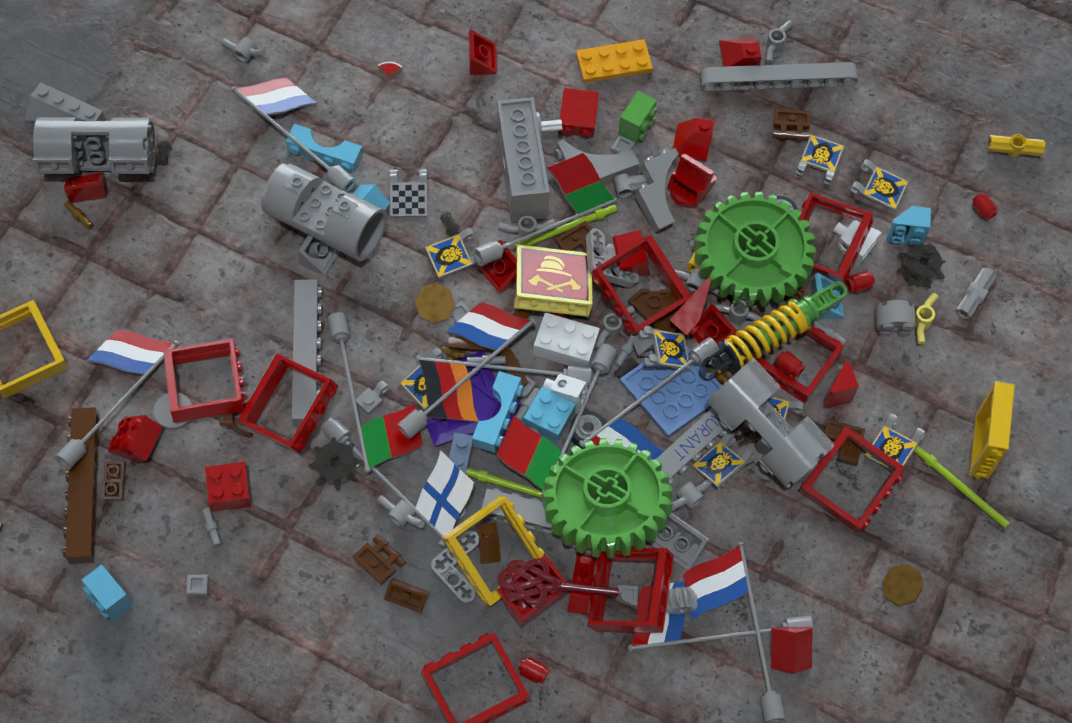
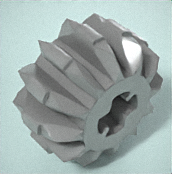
[666,587,698,615]

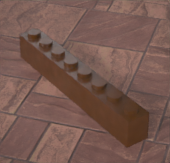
[63,407,99,564]

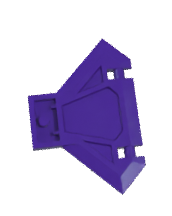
[426,351,521,447]

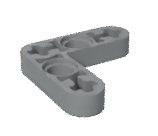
[586,228,639,288]
[431,531,479,605]

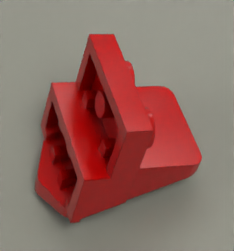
[667,154,717,207]

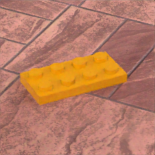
[576,39,653,83]

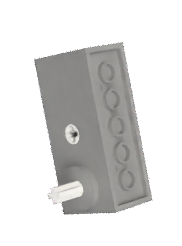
[496,97,562,222]

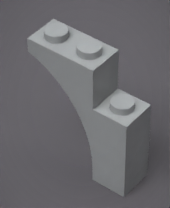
[555,140,640,185]
[634,148,678,233]

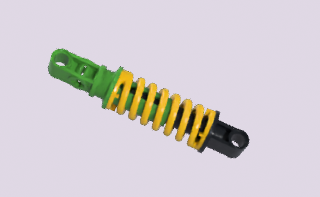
[700,282,847,379]

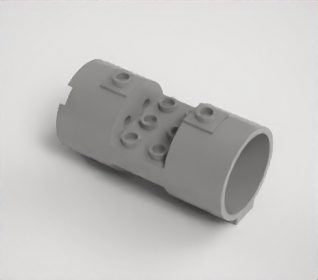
[33,117,156,174]
[261,163,387,261]
[706,358,834,488]

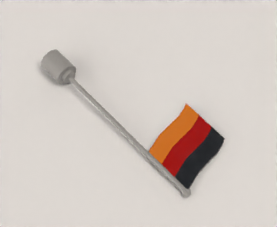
[415,355,591,422]

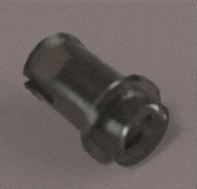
[156,141,172,166]
[440,212,460,237]
[614,357,638,380]
[735,430,761,448]

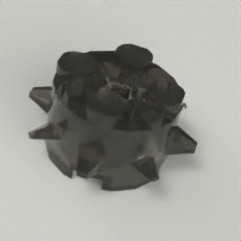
[897,244,946,288]
[308,437,363,491]

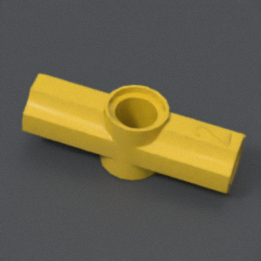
[988,134,1045,157]

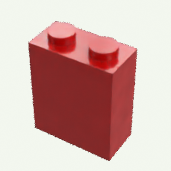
[558,88,599,138]

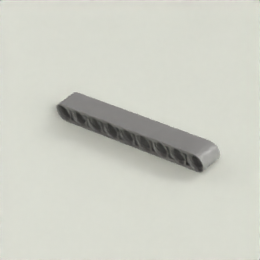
[700,62,858,91]

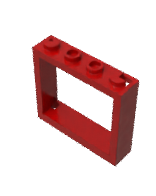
[799,193,874,284]
[591,234,691,336]
[743,305,845,404]
[163,338,247,423]
[237,353,339,454]
[799,426,904,533]
[587,548,674,633]
[421,632,530,723]

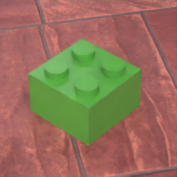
[618,91,658,146]

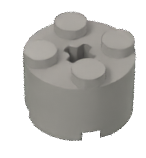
[876,300,916,336]

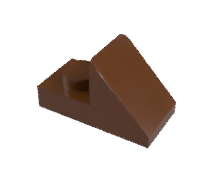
[476,522,501,564]

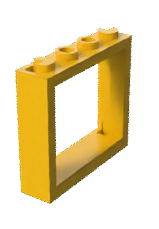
[0,300,68,399]
[969,381,1015,479]
[441,496,544,606]

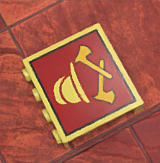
[514,245,593,317]

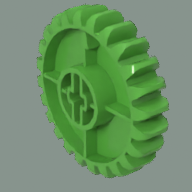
[693,192,816,307]
[542,438,673,559]

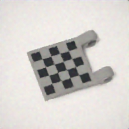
[390,169,427,217]

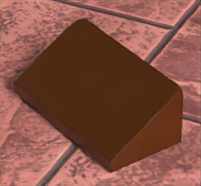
[384,578,430,613]

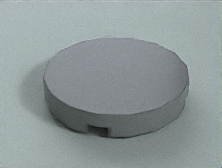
[154,393,192,430]

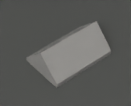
[298,235,340,275]
[645,513,709,570]

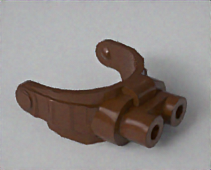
[220,403,253,438]

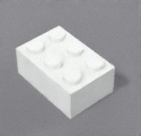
[533,313,600,367]

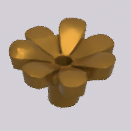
[441,346,466,361]

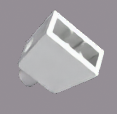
[833,220,881,265]
[543,374,590,414]

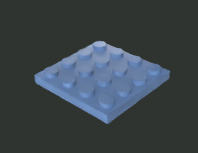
[619,347,722,438]

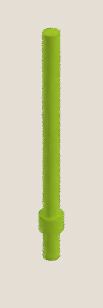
[514,205,617,250]
[914,446,1009,529]
[466,468,542,498]

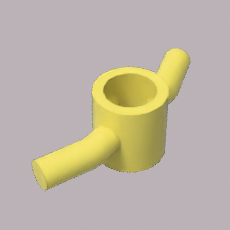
[915,293,938,345]

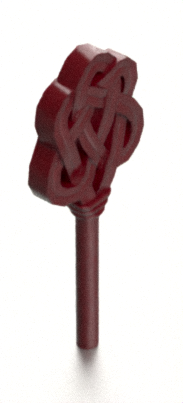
[498,558,619,608]

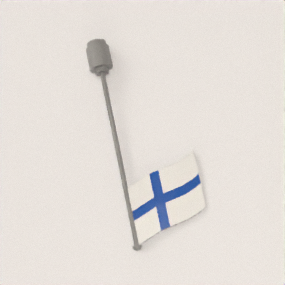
[322,418,475,545]

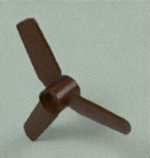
[448,308,531,386]

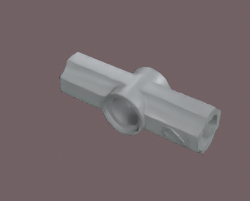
[955,268,997,320]

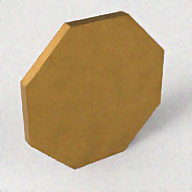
[415,283,455,323]
[882,563,924,606]

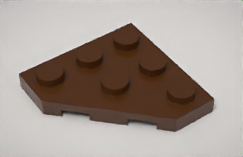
[628,289,708,333]

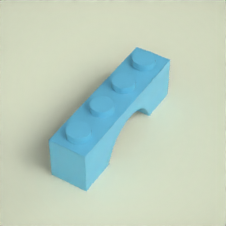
[286,124,363,173]
[472,371,524,453]

